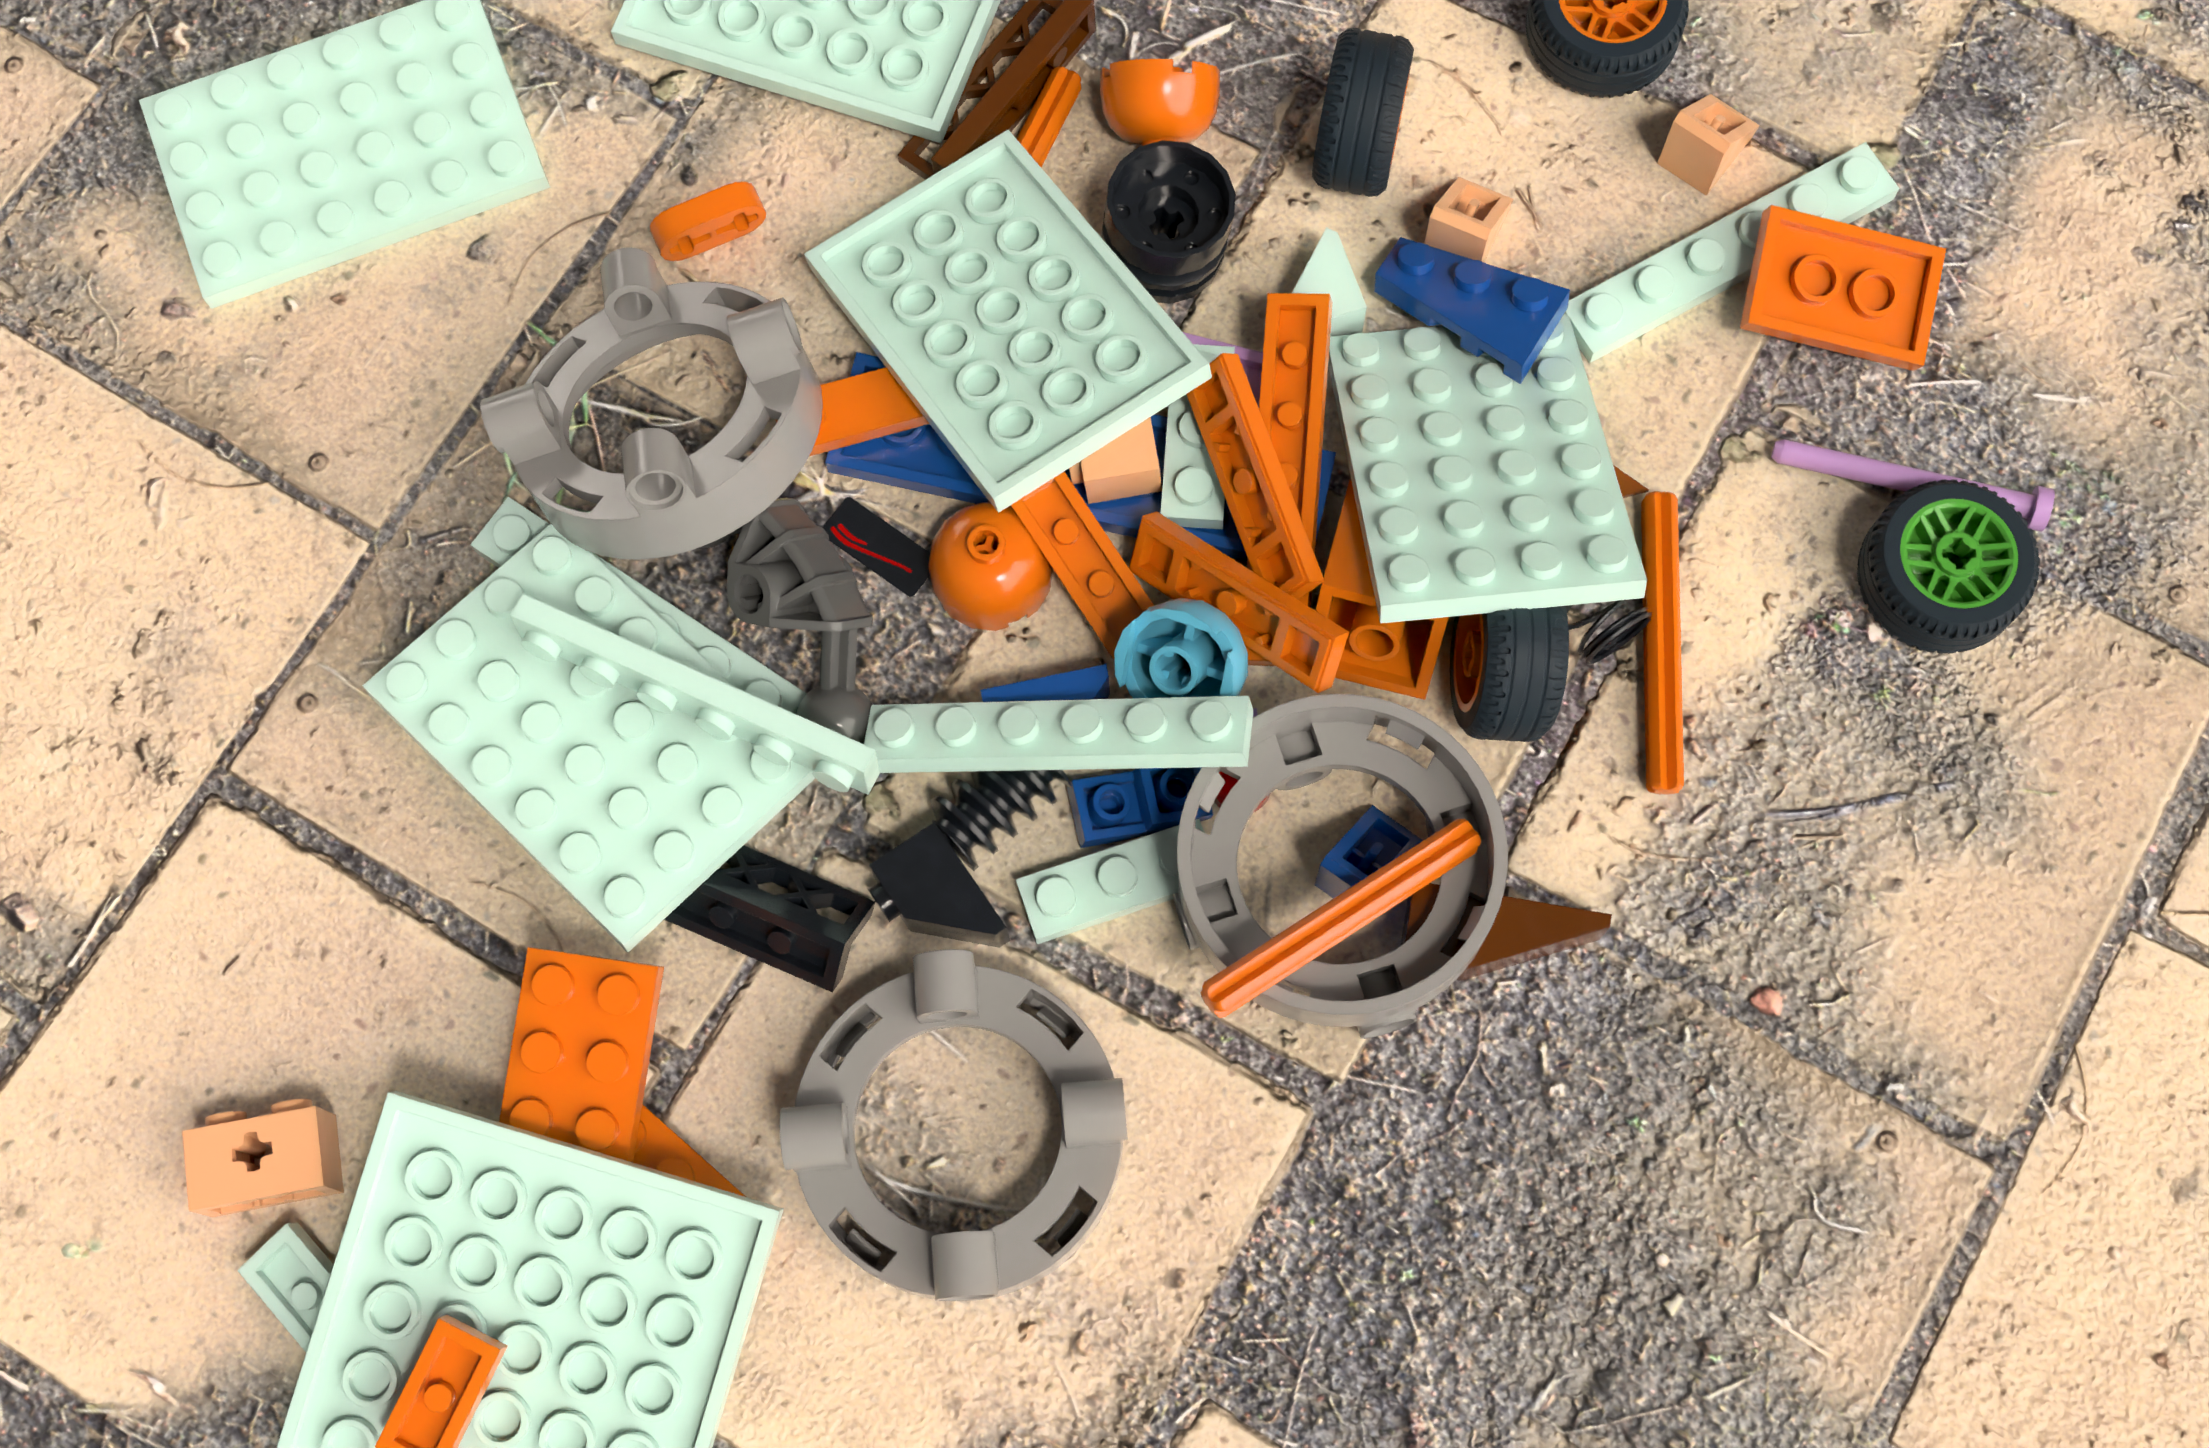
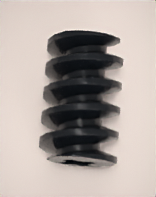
[931,770,1072,871]

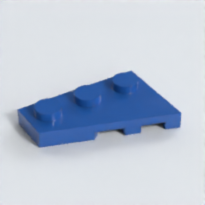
[1374,237,1570,384]

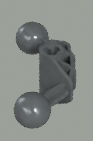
[696,498,873,744]

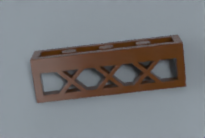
[898,0,1096,180]

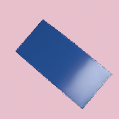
[1067,767,1213,848]

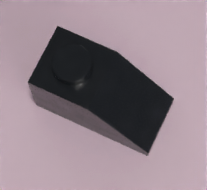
[868,822,1010,948]

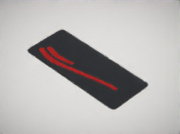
[823,497,930,597]

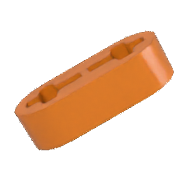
[650,181,766,261]

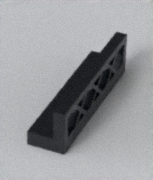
[664,845,875,993]

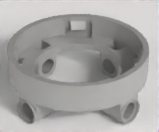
[480,248,823,560]
[1173,694,1508,1039]
[780,949,1128,1301]

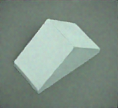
[1292,228,1367,336]

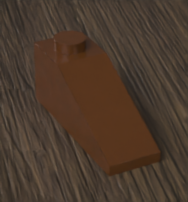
[1400,883,1612,981]

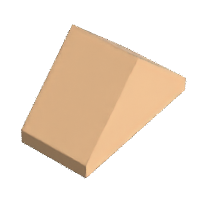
[1657,94,1760,196]
[1424,177,1514,262]

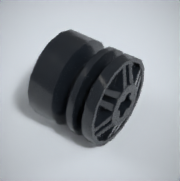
[1101,140,1236,304]

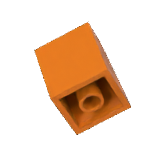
[1316,480,1449,700]

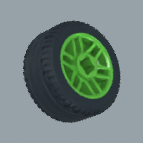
[1857,479,2040,654]

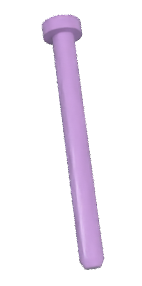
[1771,439,2055,532]

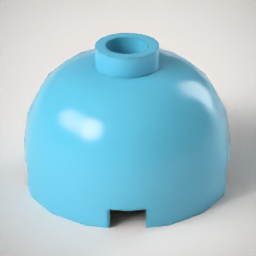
[1114,598,1248,698]

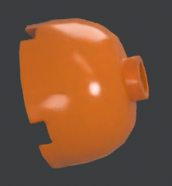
[1100,59,1220,146]
[928,502,1053,631]

